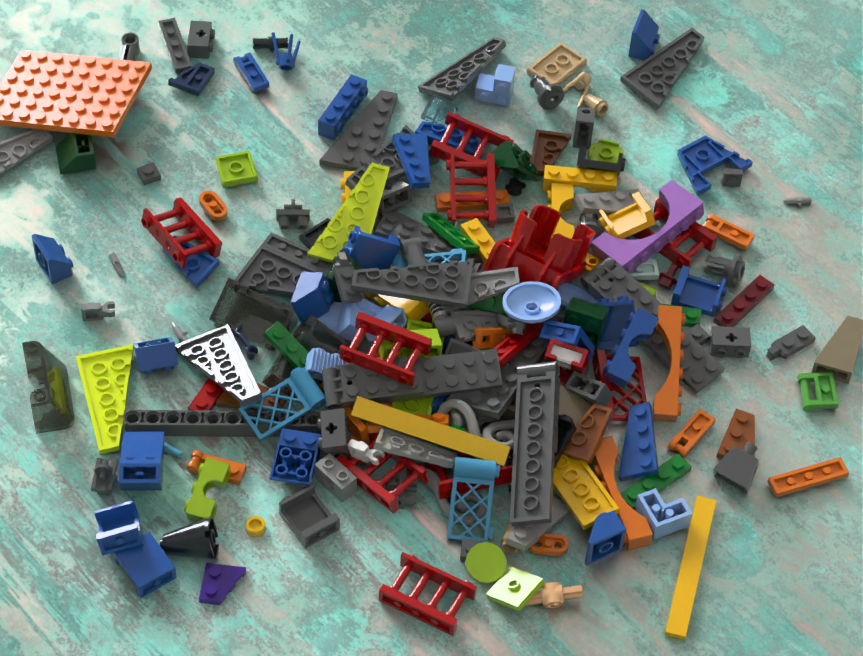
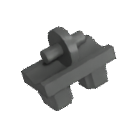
[276,199,310,229]
[91,458,118,496]
[384,468,417,509]

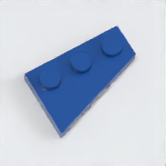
[163,235,219,289]

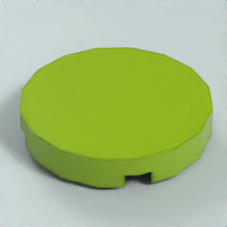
[588,139,624,163]
[465,542,507,584]

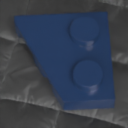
[168,63,215,96]

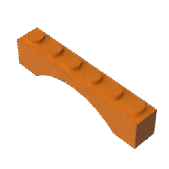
[653,305,685,422]
[592,436,653,551]

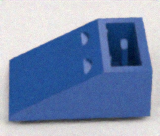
[270,428,321,486]
[118,432,165,490]

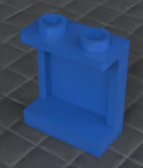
[342,226,400,270]
[671,266,728,317]
[595,296,639,350]
[539,320,595,362]
[94,500,143,556]
[114,532,176,598]

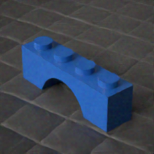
[603,308,659,389]

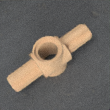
[525,582,584,609]

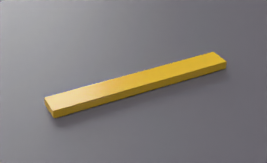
[351,396,511,466]
[664,495,717,640]

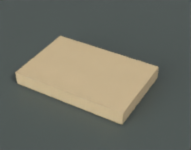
[527,42,587,85]

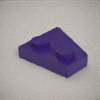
[199,563,246,605]

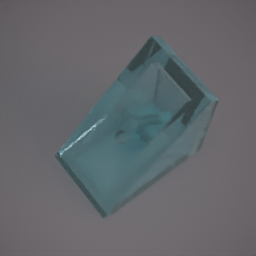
[421,94,458,124]

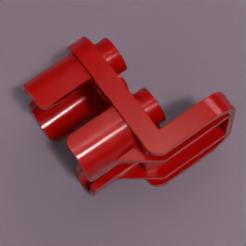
[483,205,596,293]

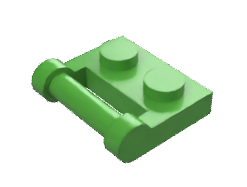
[797,373,839,411]

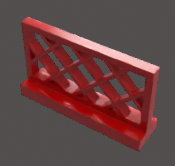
[592,349,647,425]

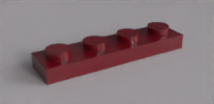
[713,275,775,327]

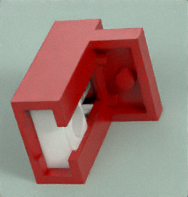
[545,338,589,387]

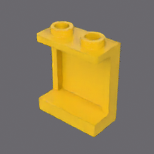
[598,192,656,239]

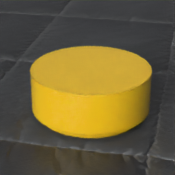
[245,516,266,537]

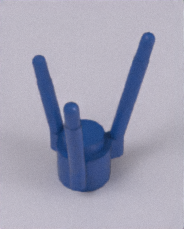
[271,32,301,71]

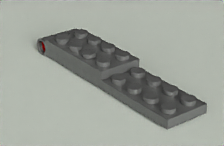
[580,257,725,394]
[322,348,503,410]
[509,361,560,526]

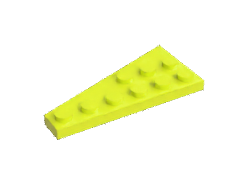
[307,163,390,263]
[76,344,134,455]

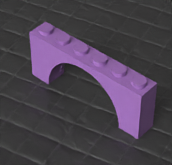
[592,180,704,273]

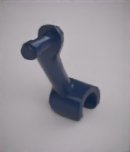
[232,324,258,360]

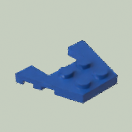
[677,135,753,196]

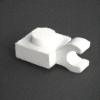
[347,439,385,465]

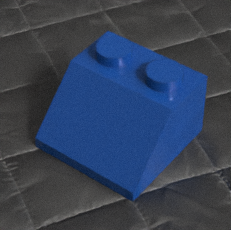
[628,9,661,61]
[31,234,74,284]
[291,272,334,326]
[133,337,178,374]
[585,510,626,566]

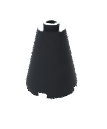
[160,517,219,559]

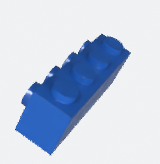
[318,74,368,141]

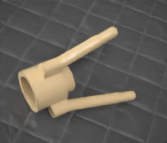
[563,72,592,108]

